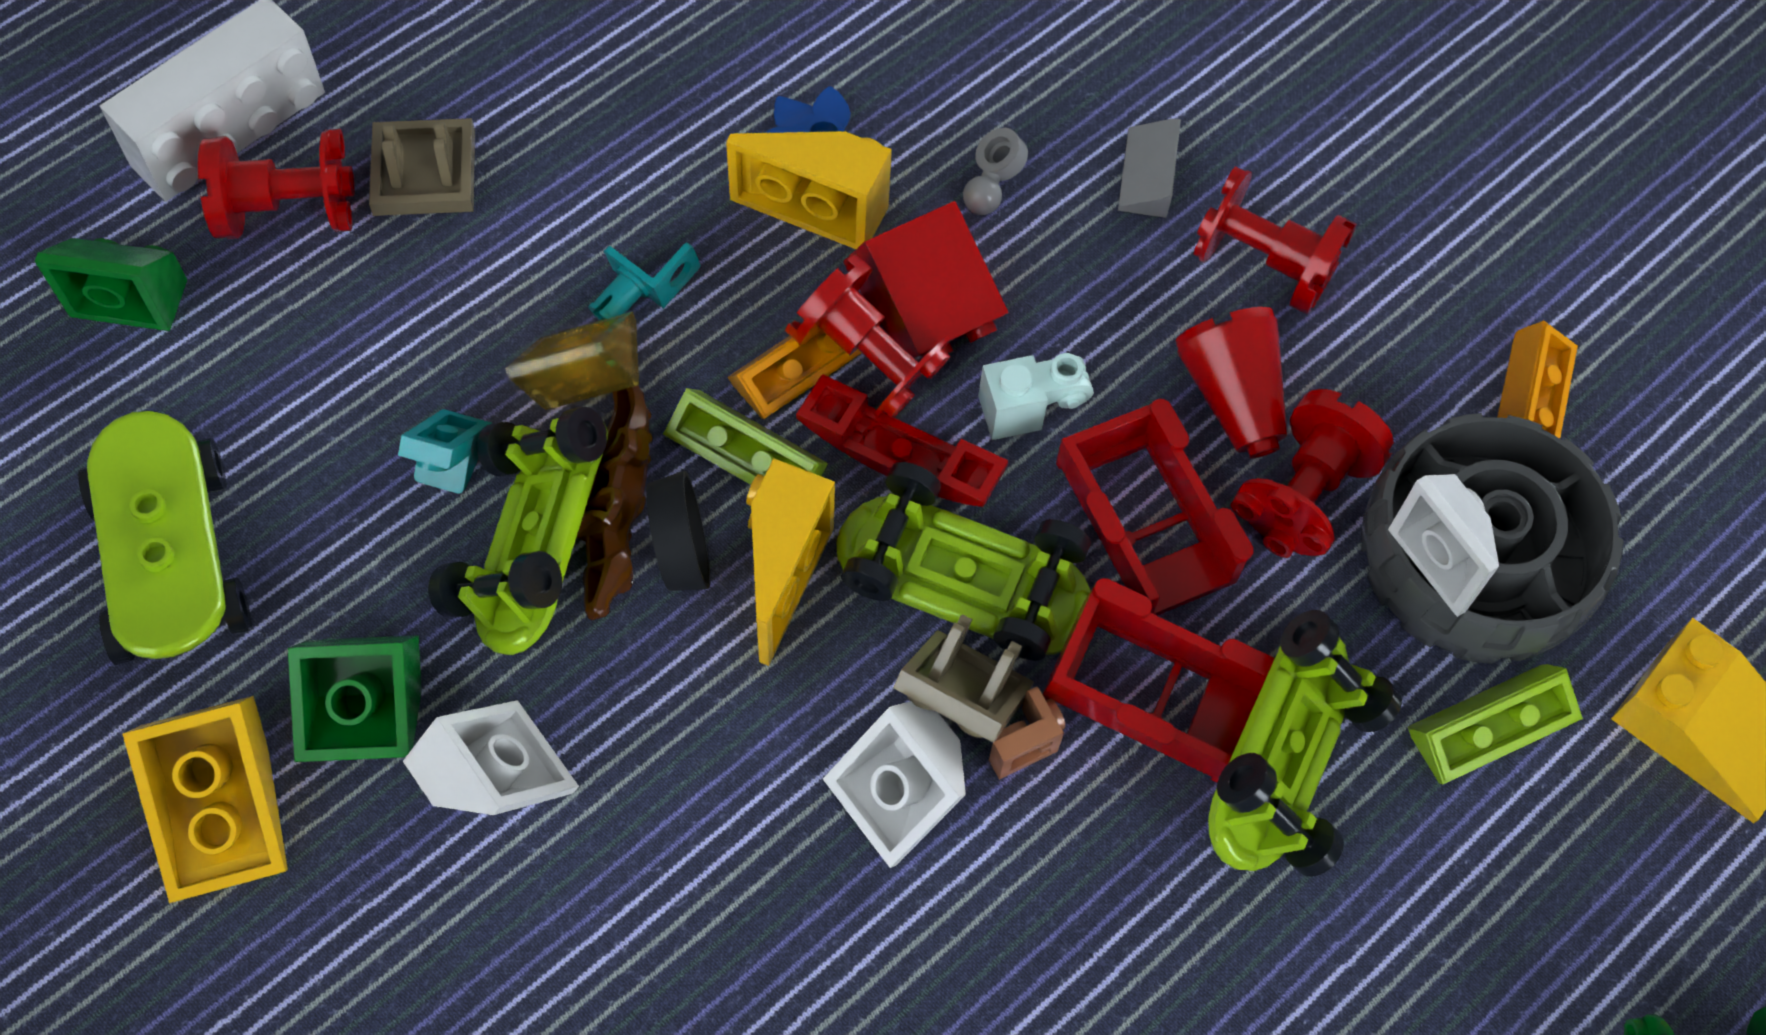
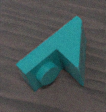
[398,409,492,494]

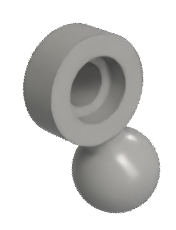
[963,128,1028,215]

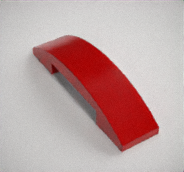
[796,374,1008,507]

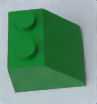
[34,238,188,331]
[288,635,422,762]

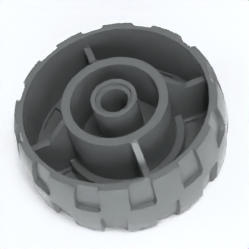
[1361,413,1624,664]

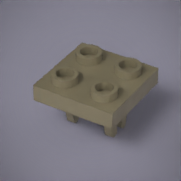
[369,118,475,216]
[893,614,1034,743]

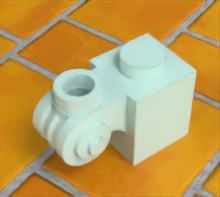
[978,353,1094,440]

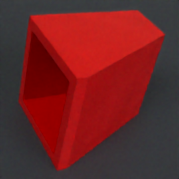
[843,201,1009,359]

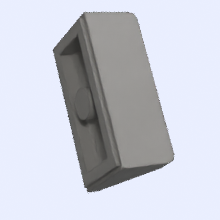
[1118,119,1181,218]

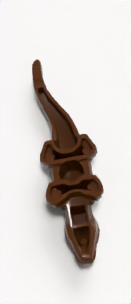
[577,315,653,620]

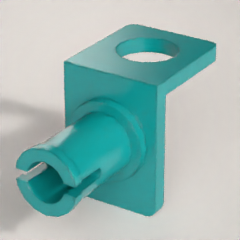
[588,242,701,329]

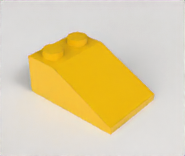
[726,131,892,249]
[746,458,835,666]
[1611,618,1766,824]
[122,696,288,903]

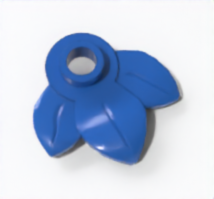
[764,86,851,133]

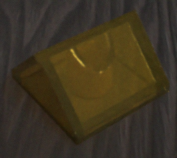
[505,311,639,410]

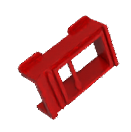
[1056,399,1254,616]
[1042,578,1275,783]

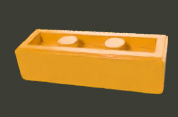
[1497,320,1578,438]
[728,330,861,419]

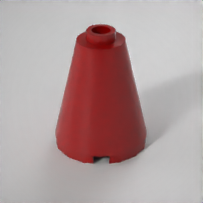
[1175,307,1287,459]

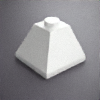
[1388,474,1499,617]
[403,700,579,815]
[823,701,966,868]

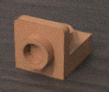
[989,686,1066,780]

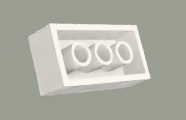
[100,0,325,202]

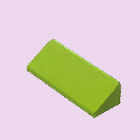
[663,388,828,485]
[1408,664,1583,784]

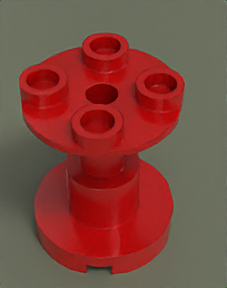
[198,129,355,239]
[1193,166,1357,315]
[785,254,951,418]
[1231,389,1394,558]

